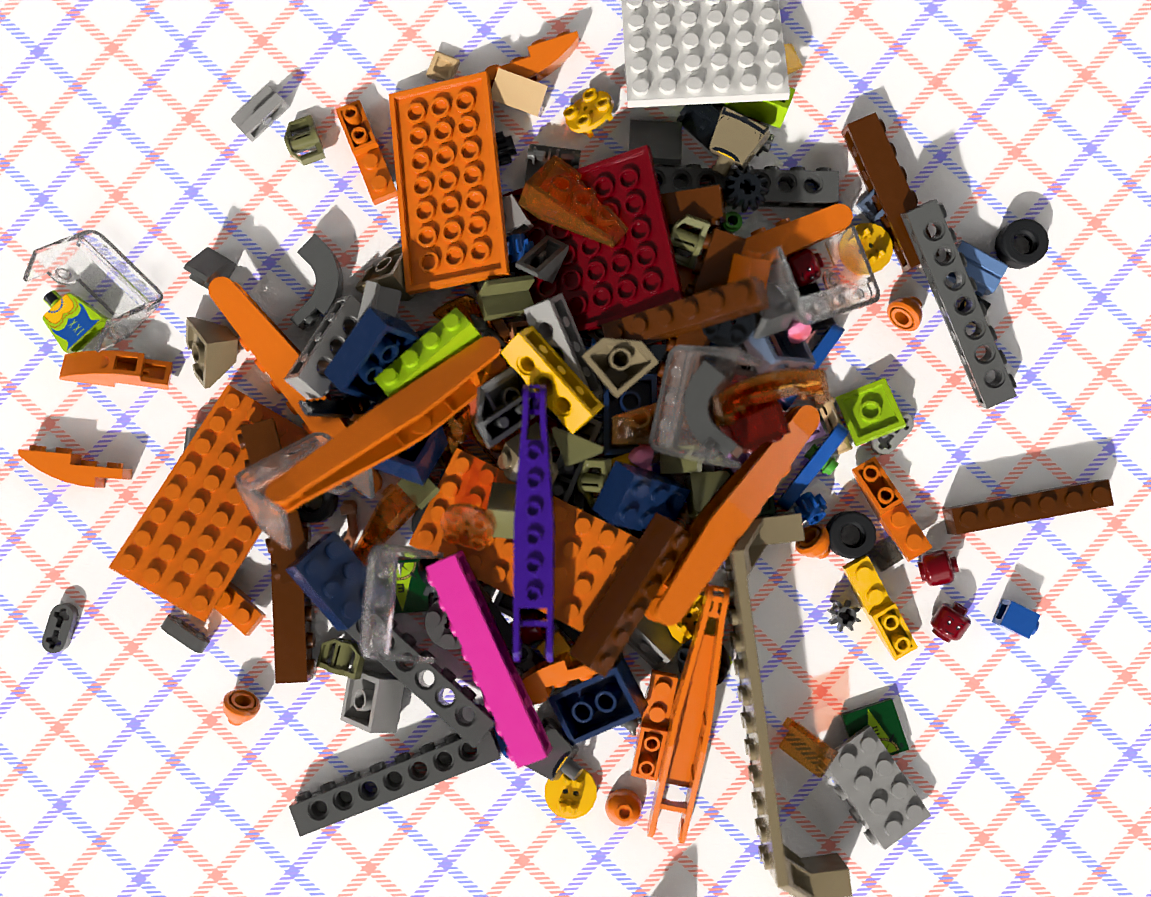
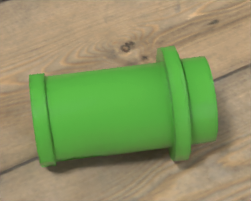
[721,211,743,234]
[804,443,839,475]

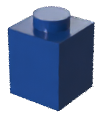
[992,599,1041,639]

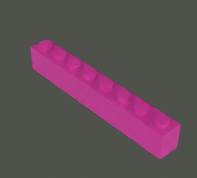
[426,550,553,769]

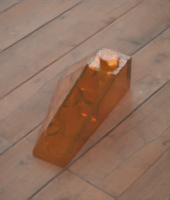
[518,155,628,247]

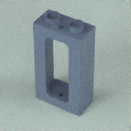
[732,290,816,380]

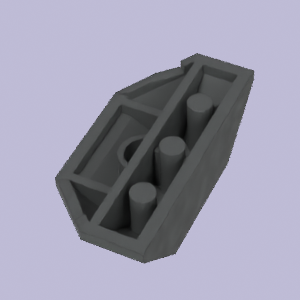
[475,366,552,448]

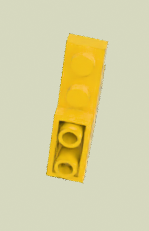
[842,555,918,661]

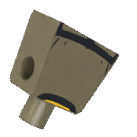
[709,107,770,177]

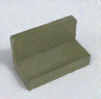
[476,275,535,321]

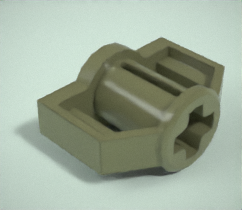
[284,115,326,166]
[669,214,710,269]
[577,458,612,508]
[316,638,366,680]

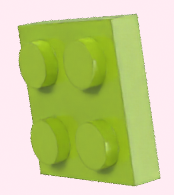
[835,378,906,447]

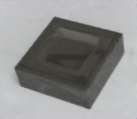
[868,536,904,572]

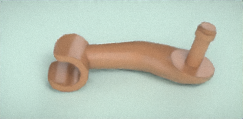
[340,500,359,549]

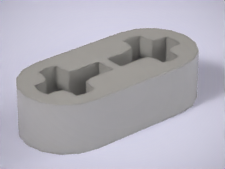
[870,412,914,455]

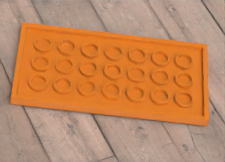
[389,71,510,295]
[108,385,319,622]
[409,448,639,632]

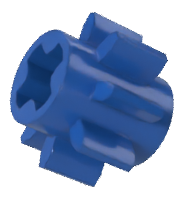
[507,234,534,266]
[793,492,827,525]

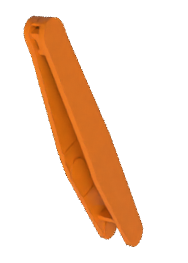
[677,203,853,295]
[208,277,383,496]
[265,336,507,514]
[644,405,820,626]
[647,584,730,844]

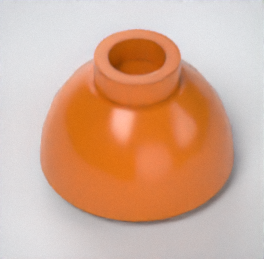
[887,296,923,331]
[795,524,831,559]
[223,689,261,726]
[605,788,642,827]

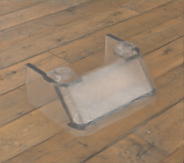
[761,226,880,325]
[22,229,163,352]
[649,345,762,468]
[235,432,375,549]
[360,544,443,663]

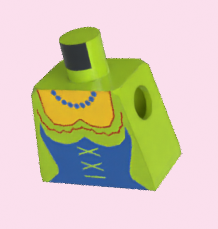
[42,290,112,353]

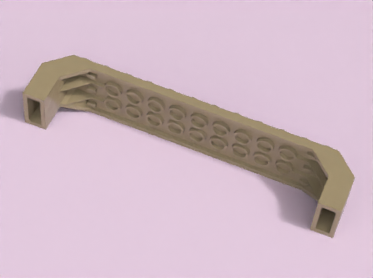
[721,513,853,897]

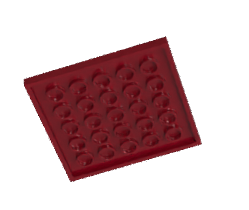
[502,145,684,334]

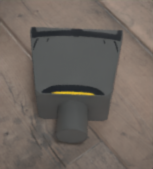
[526,718,584,781]

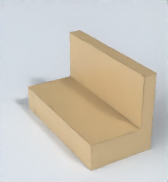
[491,68,548,117]

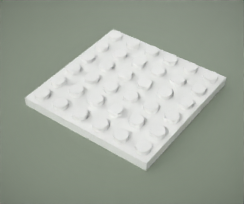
[621,0,790,108]

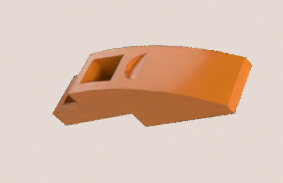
[483,31,579,89]
[335,100,397,205]
[59,350,173,390]
[18,445,133,488]
[851,456,933,562]
[215,582,266,636]
[520,652,597,705]
[631,669,678,781]

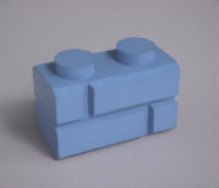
[946,240,1008,297]

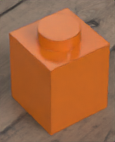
[727,250,772,289]

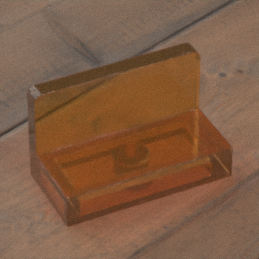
[779,717,839,778]

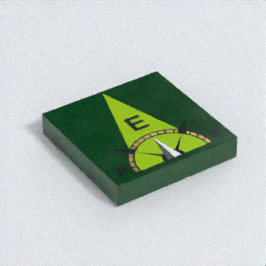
[373,559,430,614]
[840,698,909,756]

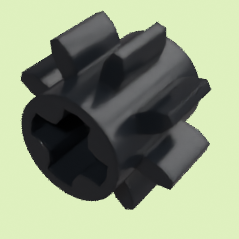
[496,131,517,166]

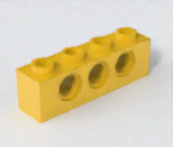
[501,325,604,434]

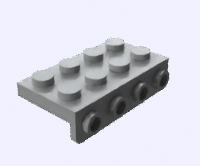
[818,725,932,850]

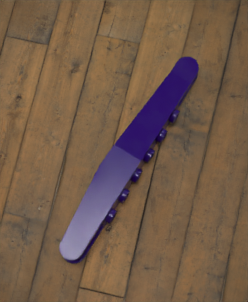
[513,384,555,662]

